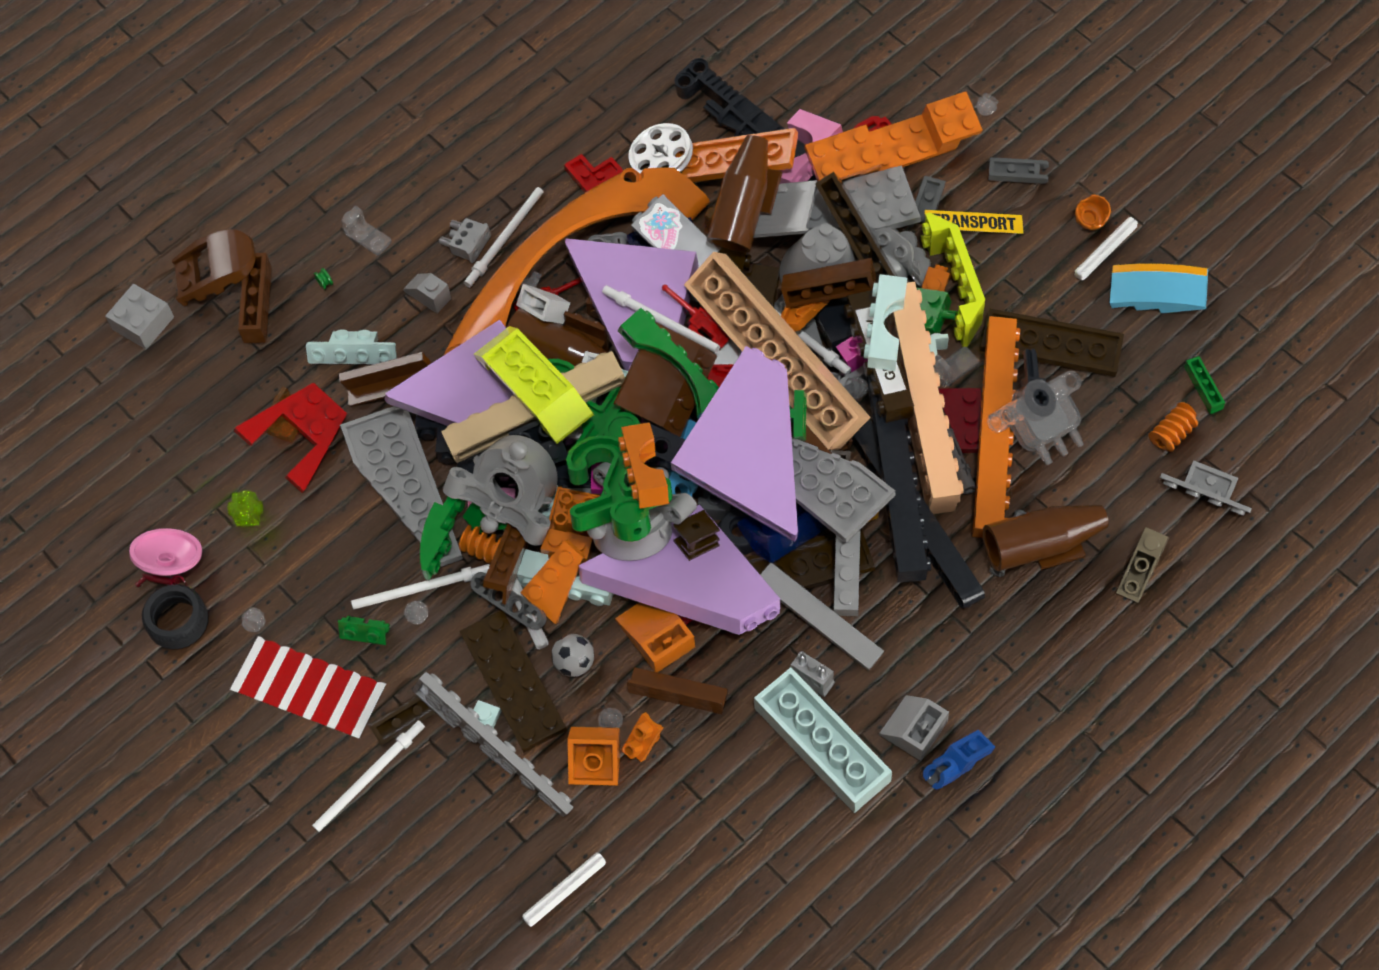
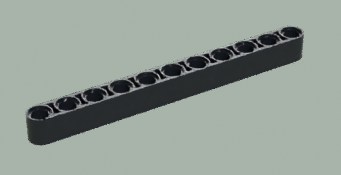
[851,397,985,609]

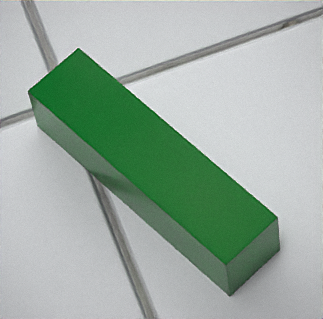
[1184,356,1225,414]

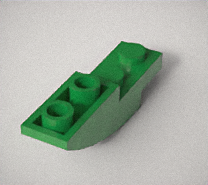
[420,497,466,581]

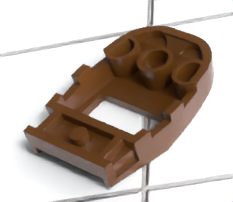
[172,229,255,307]

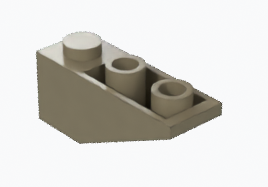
[1116,527,1169,603]

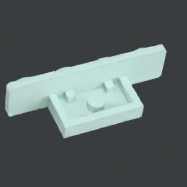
[306,330,397,364]

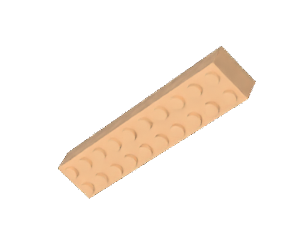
[684,252,871,450]
[886,282,963,514]

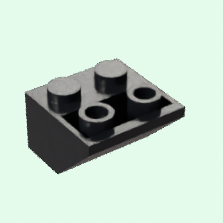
[508,420,568,464]

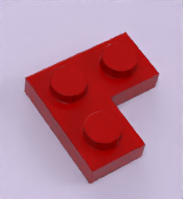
[564,154,623,193]

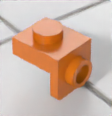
[922,264,952,292]

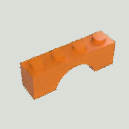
[618,422,669,509]

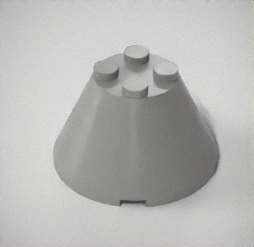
[780,223,859,285]

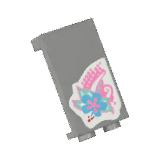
[631,194,719,268]

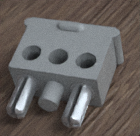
[439,218,491,263]
[791,651,835,697]

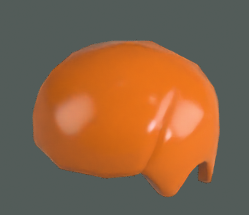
[1075,194,1111,230]

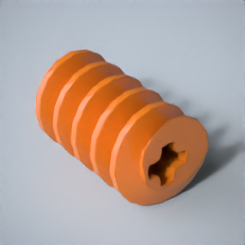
[1148,402,1198,452]
[459,525,502,563]

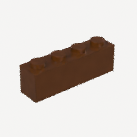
[238,253,272,343]
[781,258,877,308]

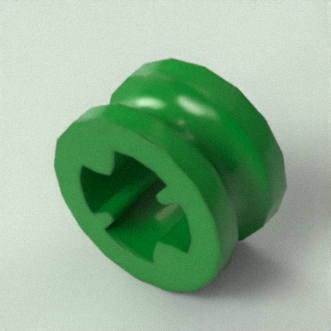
[313,268,333,290]

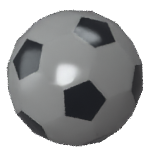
[551,634,594,677]

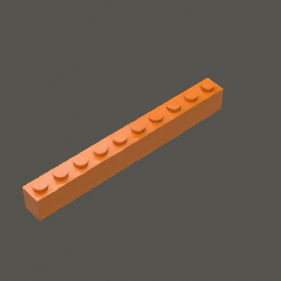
[972,316,1020,538]

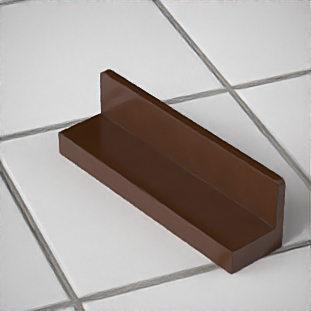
[339,352,432,407]
[483,523,530,605]
[627,667,728,714]

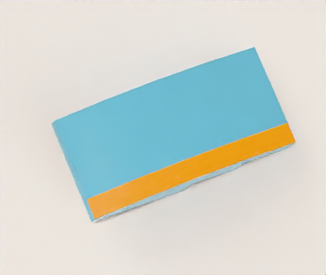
[1110,264,1208,313]

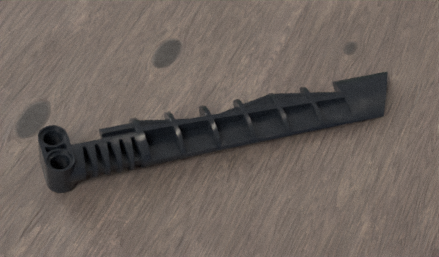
[674,58,848,181]

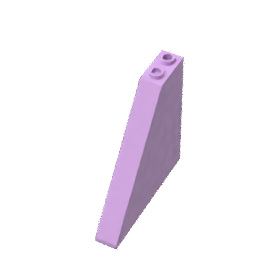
[565,239,699,371]
[385,320,577,447]
[671,346,798,542]
[579,505,780,635]

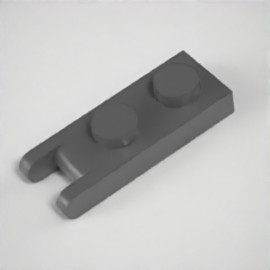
[988,157,1049,183]
[908,176,946,227]

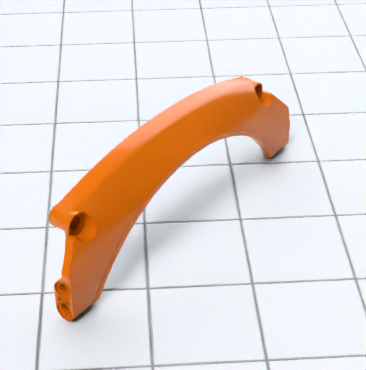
[443,168,710,356]

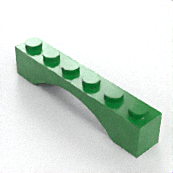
[618,308,719,419]

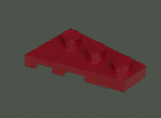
[938,388,982,453]

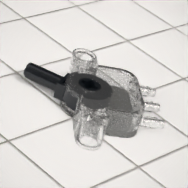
[987,348,1084,466]

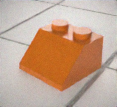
[568,727,620,786]

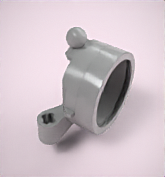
[443,435,557,546]
[587,462,697,561]

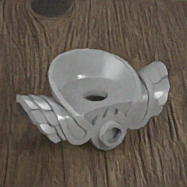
[869,227,931,287]

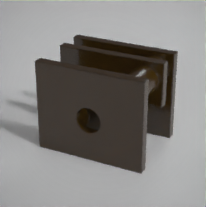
[673,510,720,561]

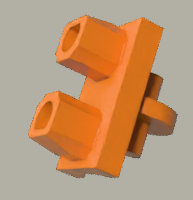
[621,712,663,762]

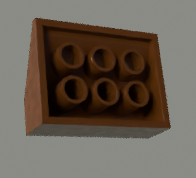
[613,322,717,437]

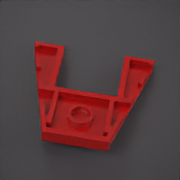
[234,382,347,493]

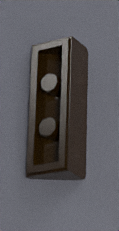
[368,695,436,746]

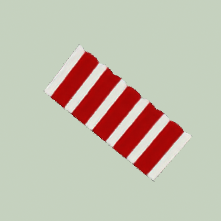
[230,636,386,738]

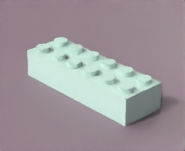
[754,667,892,813]

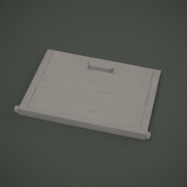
[754,180,818,238]

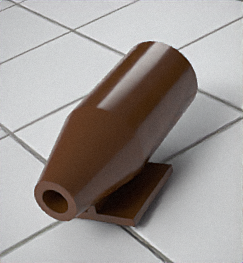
[707,135,783,252]
[507,308,619,366]
[983,505,1109,571]

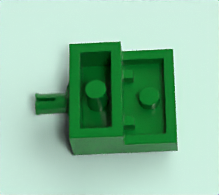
[917,288,958,335]

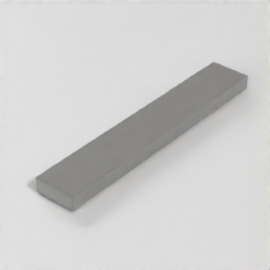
[760,563,884,671]

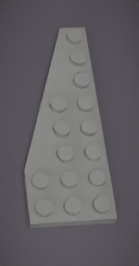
[808,165,921,230]
[340,406,463,567]
[792,437,896,543]
[412,672,573,817]

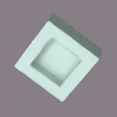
[473,700,501,728]

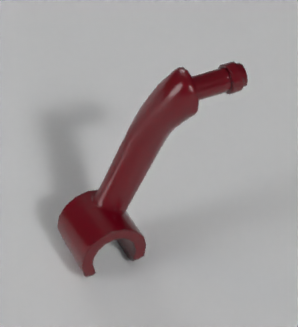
[135,573,187,587]

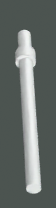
[464,187,544,288]
[602,285,720,353]
[775,309,852,376]
[351,564,490,609]
[312,720,425,832]

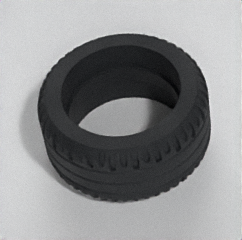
[142,584,208,649]

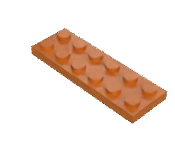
[675,128,798,182]

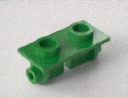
[338,616,390,645]

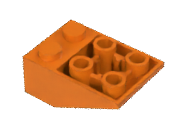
[541,487,601,564]
[615,602,695,673]

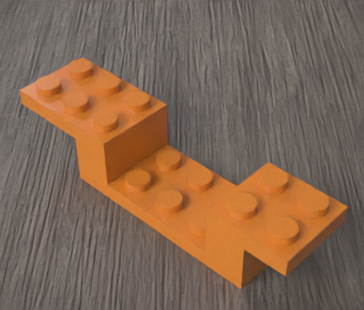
[804,91,983,181]

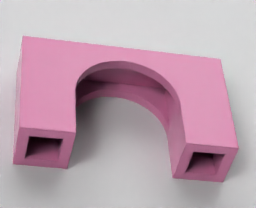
[779,109,843,184]

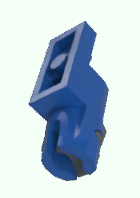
[923,730,995,790]

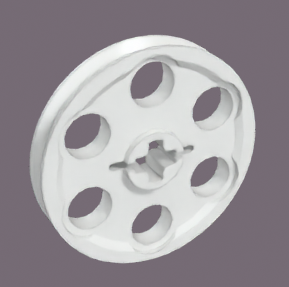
[629,123,693,174]

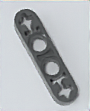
[471,572,547,630]

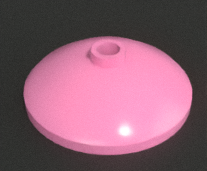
[129,529,202,576]

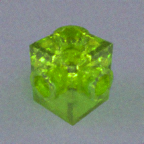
[228,490,263,526]

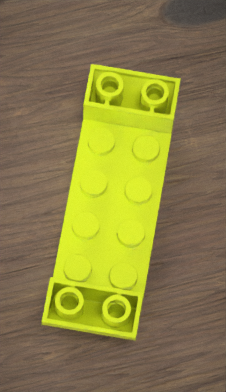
[921,213,985,348]
[473,326,593,444]

